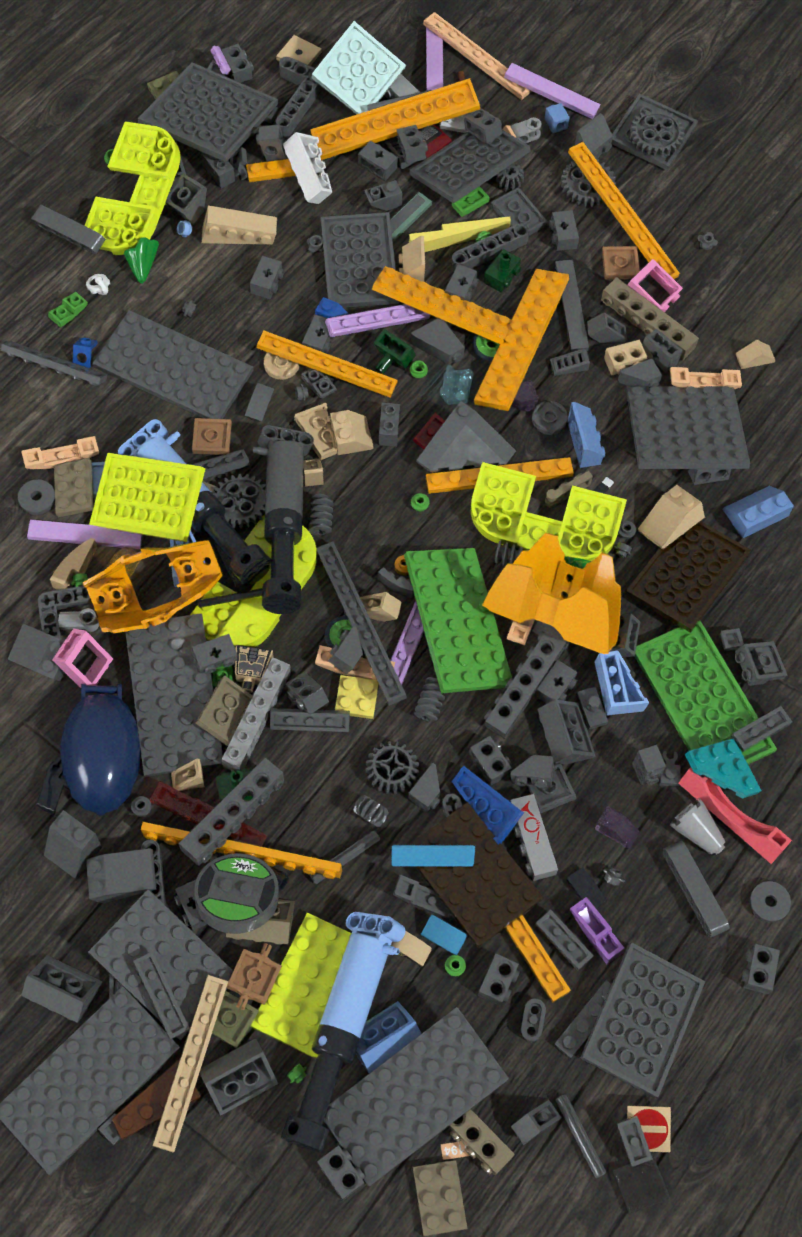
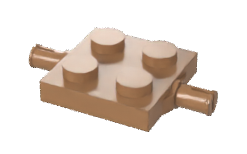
[226,943,282,1010]

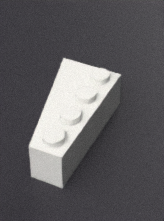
[283,132,332,204]

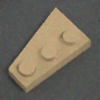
[294,403,337,460]

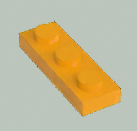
[246,159,296,182]

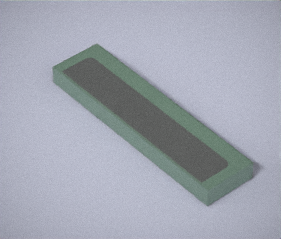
[390,192,432,242]

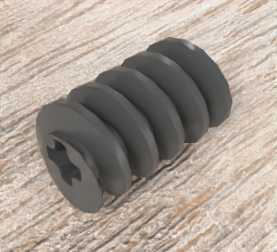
[308,494,334,536]
[495,540,530,566]
[414,677,446,721]

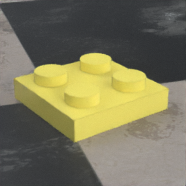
[335,675,379,719]

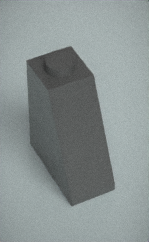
[411,318,465,365]

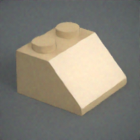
[399,236,425,282]
[330,410,373,455]

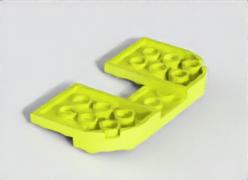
[84,122,180,255]
[471,462,627,561]
[190,515,317,650]

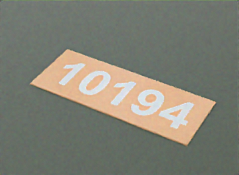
[441,1139,476,1160]

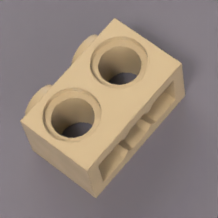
[604,340,647,375]

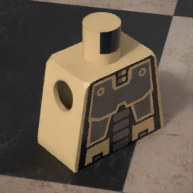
[235,645,273,693]

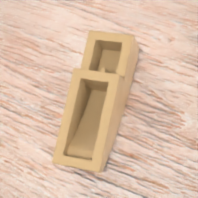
[50,538,97,590]

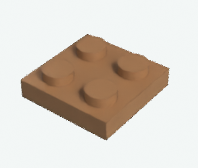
[602,246,640,279]
[192,418,232,455]

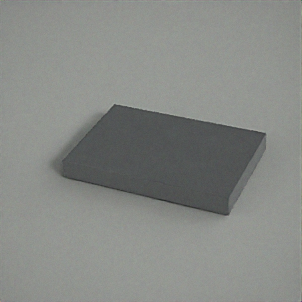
[490,187,548,236]

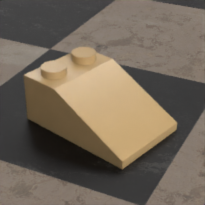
[638,485,705,549]

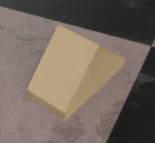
[736,340,775,369]
[303,458,323,487]
[171,759,205,791]

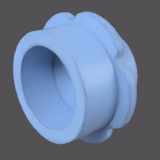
[177,220,192,237]

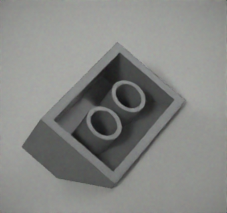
[538,699,596,764]
[21,955,102,1023]
[199,1038,278,1115]

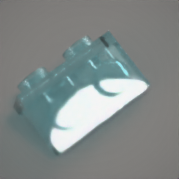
[440,365,473,405]

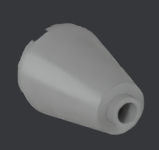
[670,798,725,855]

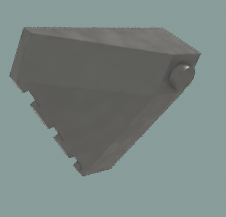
[416,401,516,472]

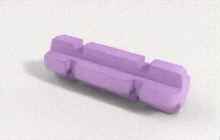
[211,46,231,75]

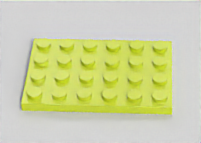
[89,453,205,542]
[251,913,352,1059]

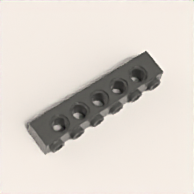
[484,627,568,739]
[179,758,284,866]

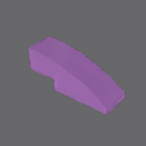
[570,897,625,965]

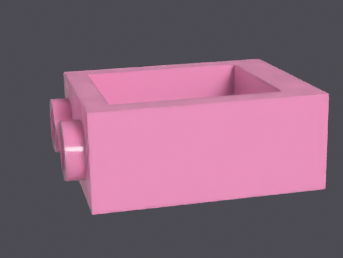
[628,259,683,312]
[52,628,113,688]

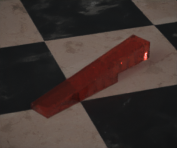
[150,781,267,847]

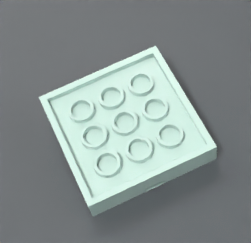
[312,21,406,115]

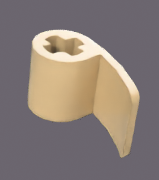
[391,931,432,966]

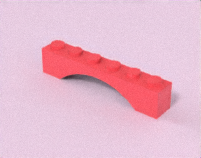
[678,767,792,864]

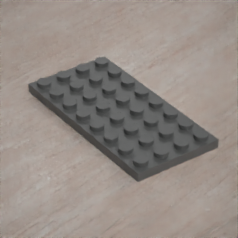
[92,310,254,419]
[125,613,223,777]
[0,986,181,1176]
[324,1007,510,1187]

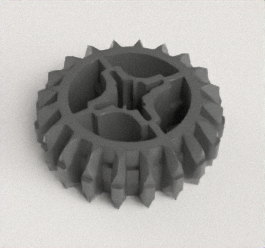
[365,741,419,794]

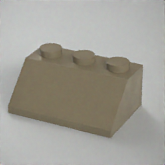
[226,899,295,944]

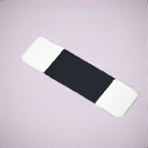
[595,477,614,494]

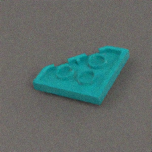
[685,738,762,799]

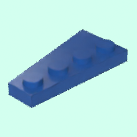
[451,766,524,844]

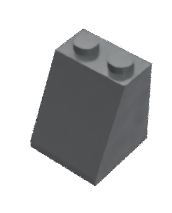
[44,810,102,879]

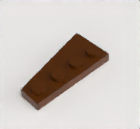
[112,1058,200,1141]

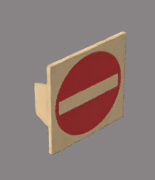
[627,1106,671,1152]

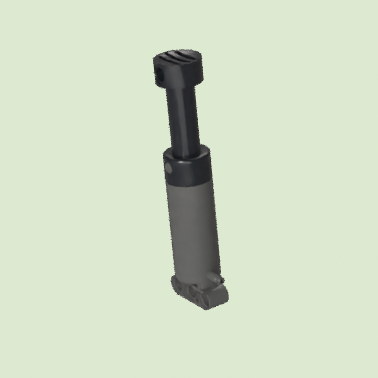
[252,425,314,614]

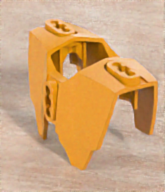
[482,533,621,654]
[83,540,222,633]

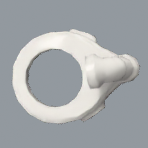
[86,274,110,295]

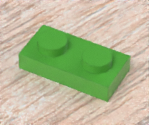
[452,186,490,217]

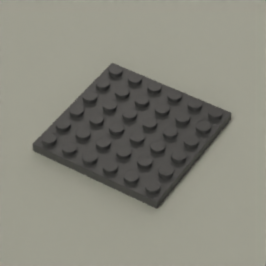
[138,62,278,162]
[626,386,750,469]

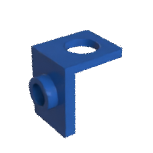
[73,338,98,368]

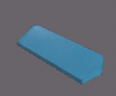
[391,845,475,866]

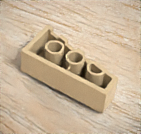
[201,205,277,244]

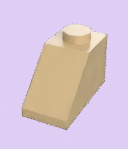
[360,592,402,622]

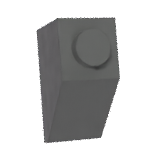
[587,312,627,343]
[618,359,662,388]
[408,763,440,813]
[511,1100,561,1145]

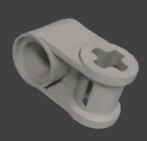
[510,117,541,143]

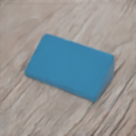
[421,914,467,955]

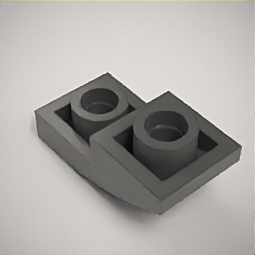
[301,368,337,399]
[245,383,274,422]
[378,567,415,598]

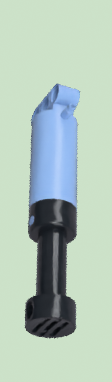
[118,419,271,586]
[281,912,405,1153]

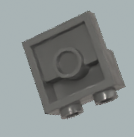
[735,641,787,686]

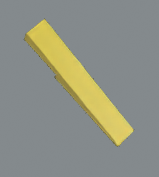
[409,217,511,252]

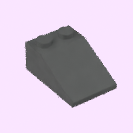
[8,624,70,682]
[86,848,156,904]

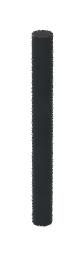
[198,588,262,608]

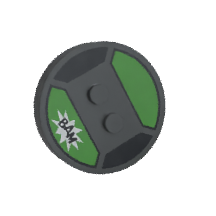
[194,854,279,934]

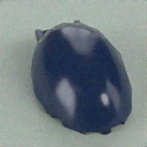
[60,683,141,816]

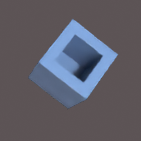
[545,103,570,133]

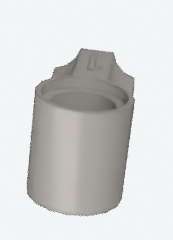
[58,608,99,632]

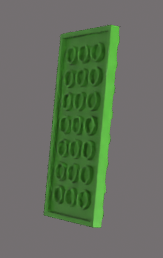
[404,548,512,693]
[634,621,777,764]

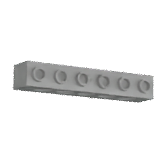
[222,657,291,773]

